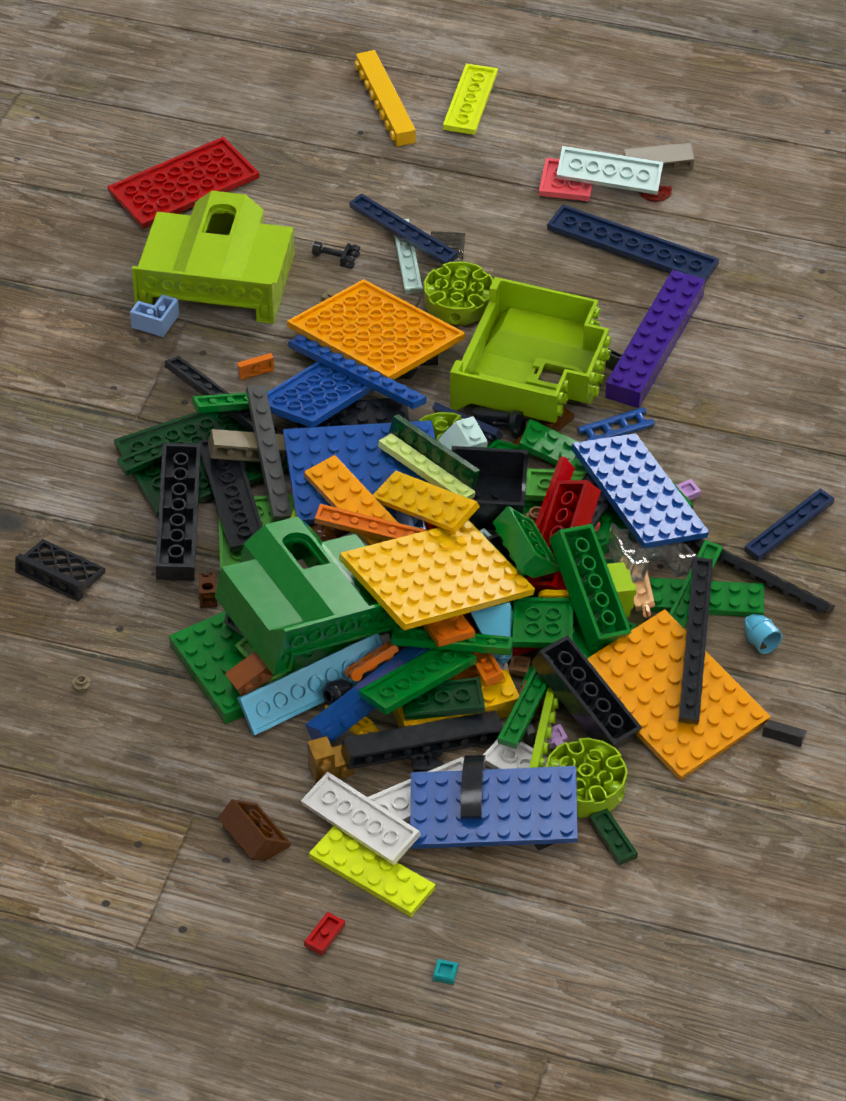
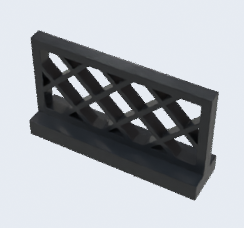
[15,539,105,601]

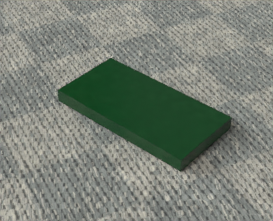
[402,677,485,721]

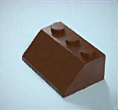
[218,799,291,861]

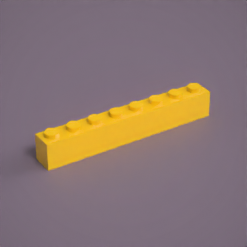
[354,50,416,147]

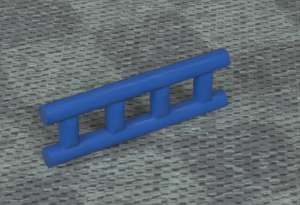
[577,407,655,441]

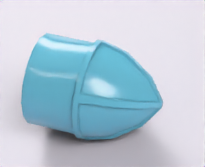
[744,614,783,654]

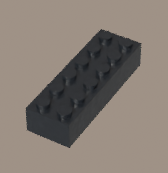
[297,398,410,428]
[531,635,642,749]

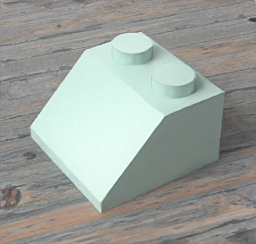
[438,416,488,450]

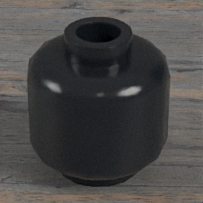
[323,678,353,705]

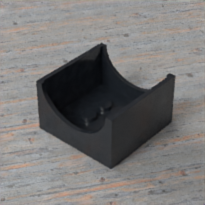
[451,446,528,530]

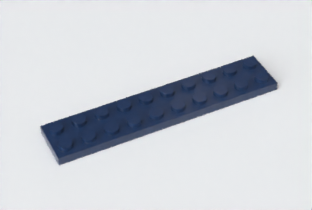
[547,204,719,283]

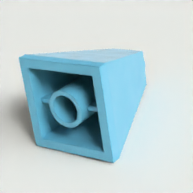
[471,602,513,664]

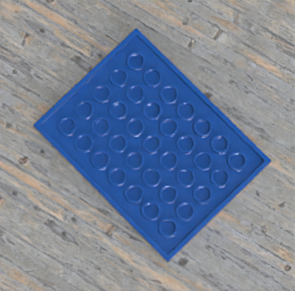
[283,420,440,524]

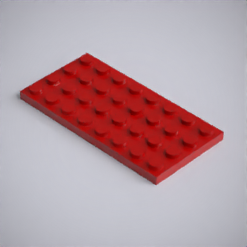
[107,136,260,229]

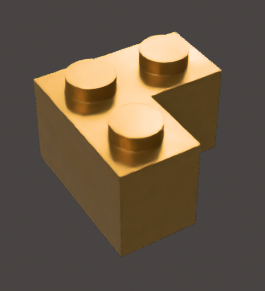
[307,736,355,784]

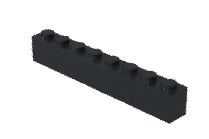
[341,711,503,770]

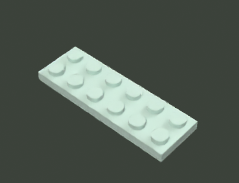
[556,146,663,195]

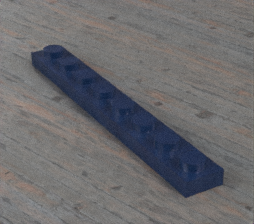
[349,193,458,265]

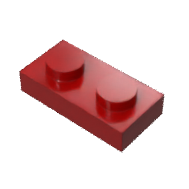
[304,912,345,956]

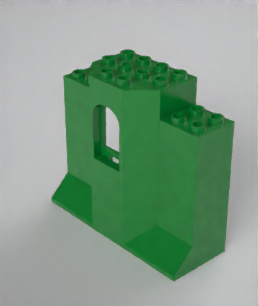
[215,517,400,675]

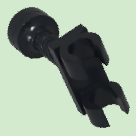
[312,241,360,269]

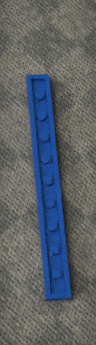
[288,335,427,409]

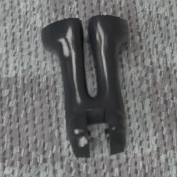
[473,406,526,439]

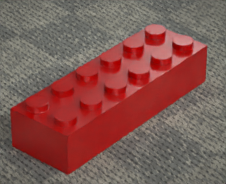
[526,480,601,595]

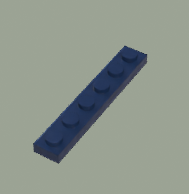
[744,488,835,561]

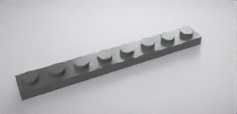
[246,385,292,520]

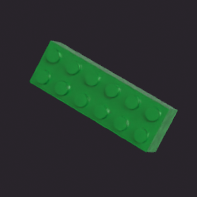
[549,524,632,648]

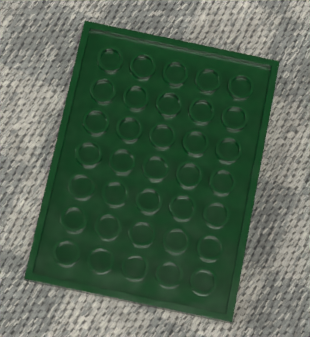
[114,412,289,517]

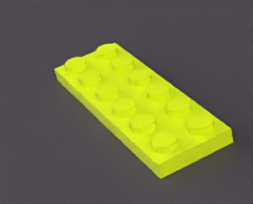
[443,63,498,135]
[309,826,436,917]

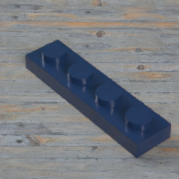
[432,402,503,441]

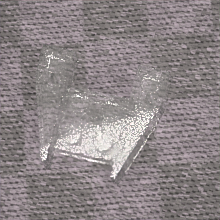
[607,523,697,583]

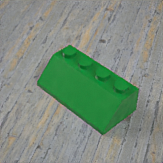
[493,506,560,578]

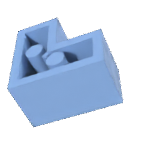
[130,294,179,337]

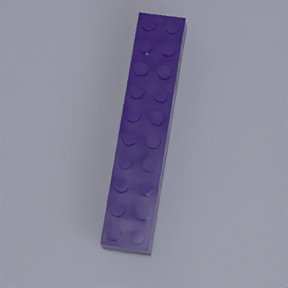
[605,270,705,408]

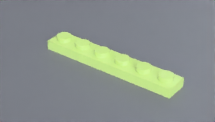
[378,433,475,499]

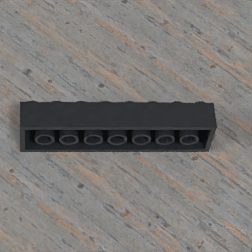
[156,443,201,581]

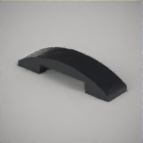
[461,755,486,819]

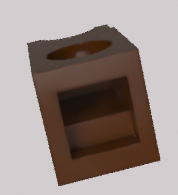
[199,572,218,608]

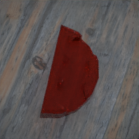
[639,185,672,202]

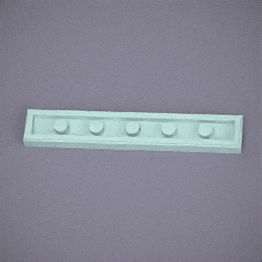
[394,219,423,294]

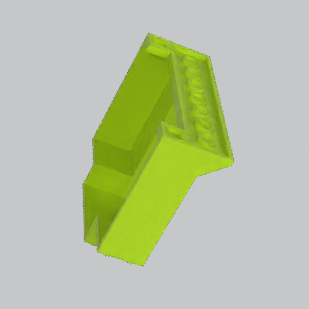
[131,191,295,324]
[450,277,611,423]

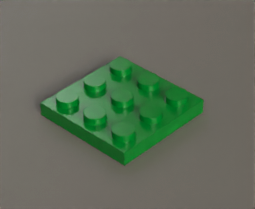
[513,597,573,648]

